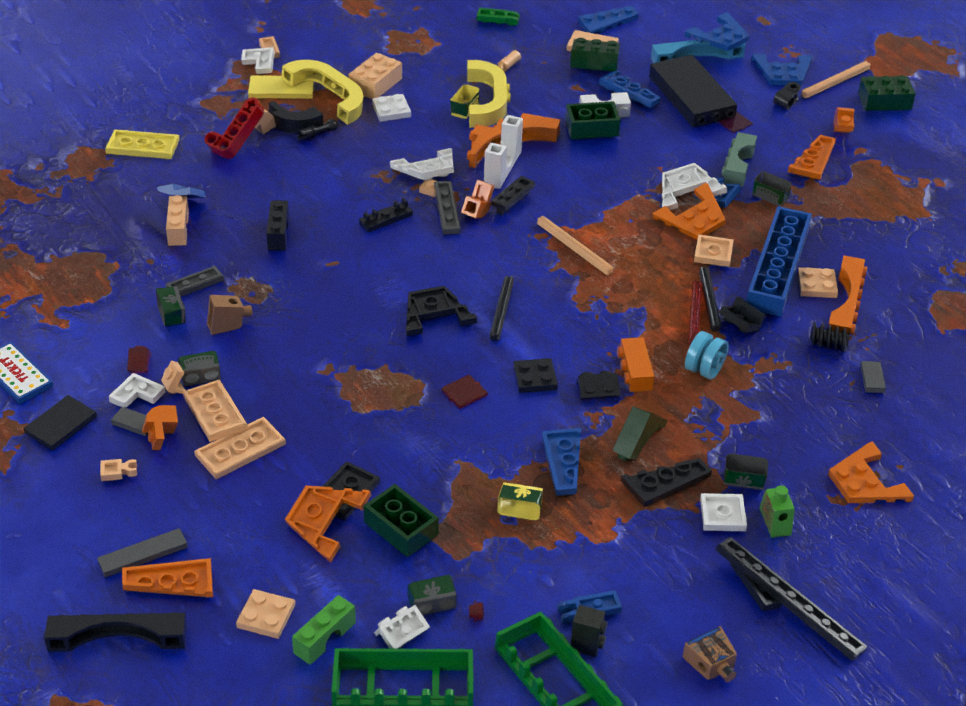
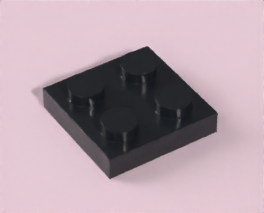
[513,358,558,393]

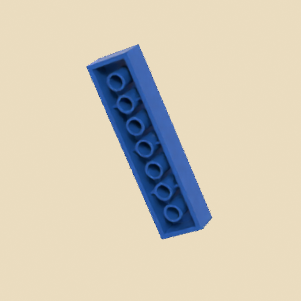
[747,206,812,317]

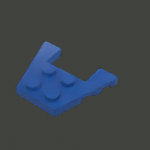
[684,12,750,51]
[751,54,812,86]

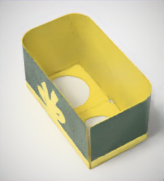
[450,85,480,119]
[497,482,543,520]

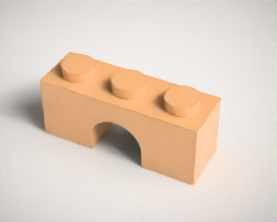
[166,195,189,246]

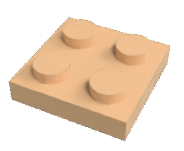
[694,235,734,267]
[797,267,838,298]
[236,589,295,639]

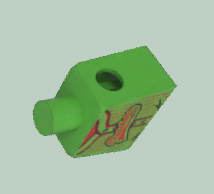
[760,486,794,538]

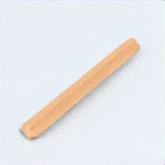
[801,61,871,99]
[537,216,613,275]

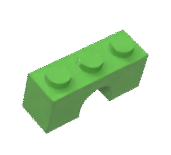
[292,595,356,665]

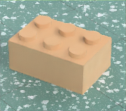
[348,53,402,99]

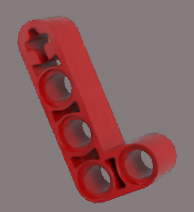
[204,97,265,159]

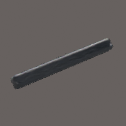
[699,266,721,331]
[490,276,514,341]

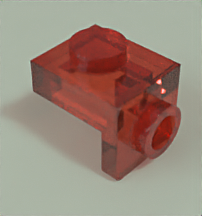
[127,346,151,373]

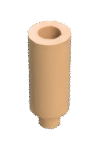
[498,50,521,71]

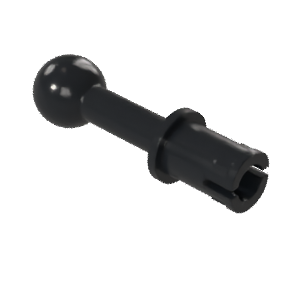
[297,119,338,140]

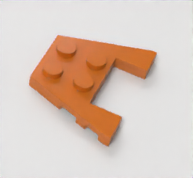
[653,183,726,240]
[828,441,914,503]
[285,485,371,562]

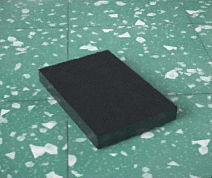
[23,395,97,451]
[322,461,380,521]

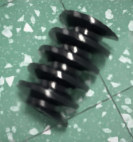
[809,322,851,352]

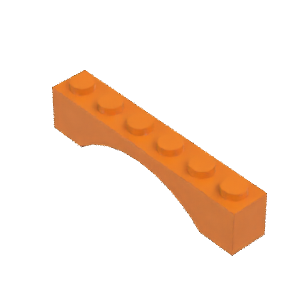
[829,255,867,335]

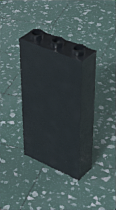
[649,55,737,127]

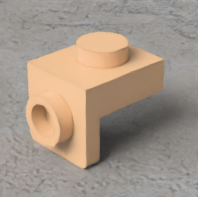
[161,361,186,394]

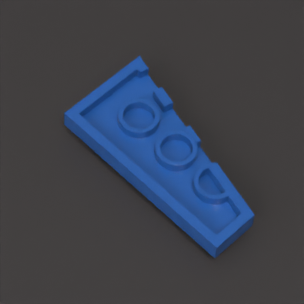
[578,6,639,34]
[599,70,661,108]
[541,428,581,496]

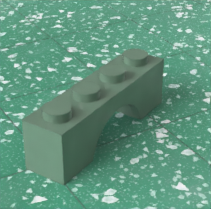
[721,132,757,187]

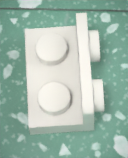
[374,605,430,649]

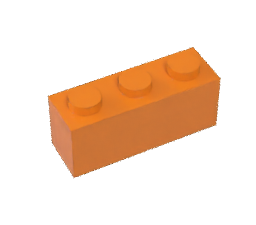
[617,337,654,392]

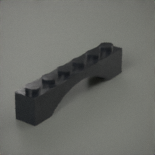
[44,612,187,652]

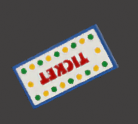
[0,342,54,404]

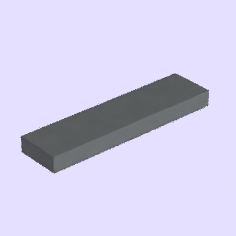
[434,181,461,235]
[97,528,188,577]

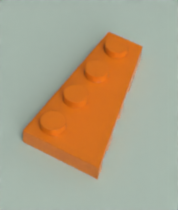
[788,135,836,180]
[122,558,213,598]

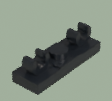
[491,176,535,216]
[359,198,413,232]

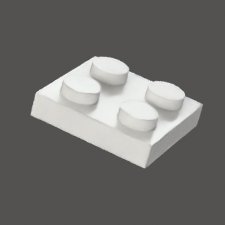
[372,94,411,122]
[700,493,747,531]

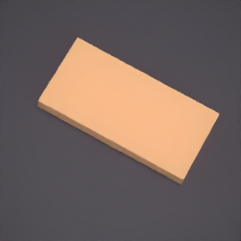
[183,380,248,442]
[194,417,286,480]

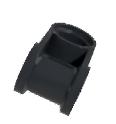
[773,82,801,110]

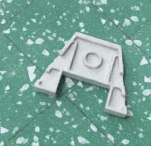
[390,148,454,180]
[662,163,727,210]

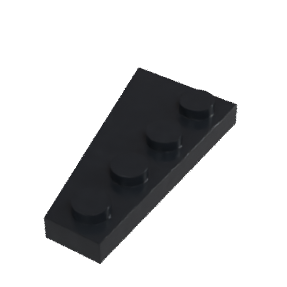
[621,458,712,507]

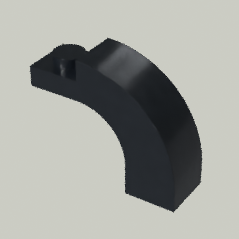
[268,101,324,134]

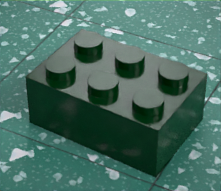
[570,38,620,72]
[858,75,916,111]
[565,101,621,139]
[364,484,439,557]

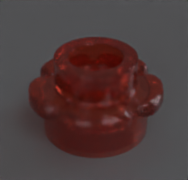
[469,601,484,623]

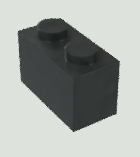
[571,605,608,657]

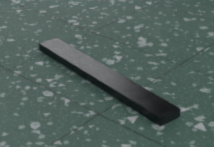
[716,537,867,661]

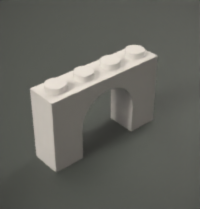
[484,115,523,189]

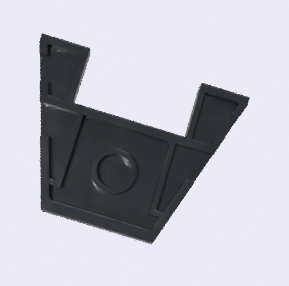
[406,286,477,336]

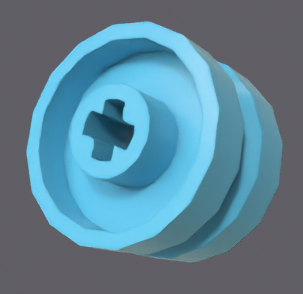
[685,331,729,380]

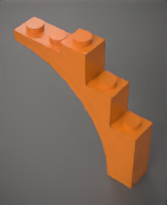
[467,113,561,168]

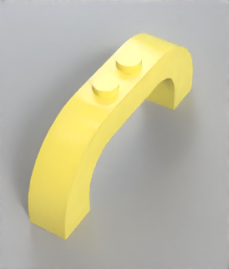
[282,60,363,125]
[467,60,510,128]

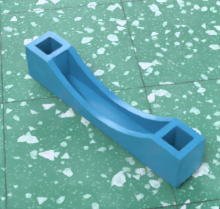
[651,40,746,63]

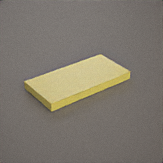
[248,76,314,99]
[105,130,180,159]

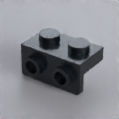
[719,297,766,333]
[576,371,620,400]

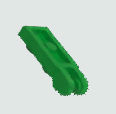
[477,8,520,26]

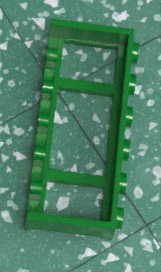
[495,611,623,706]
[331,648,473,706]

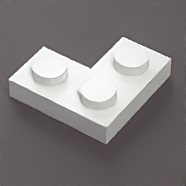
[241,47,275,74]
[109,373,166,408]

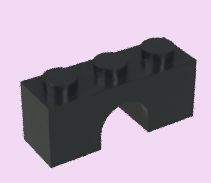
[266,200,289,250]

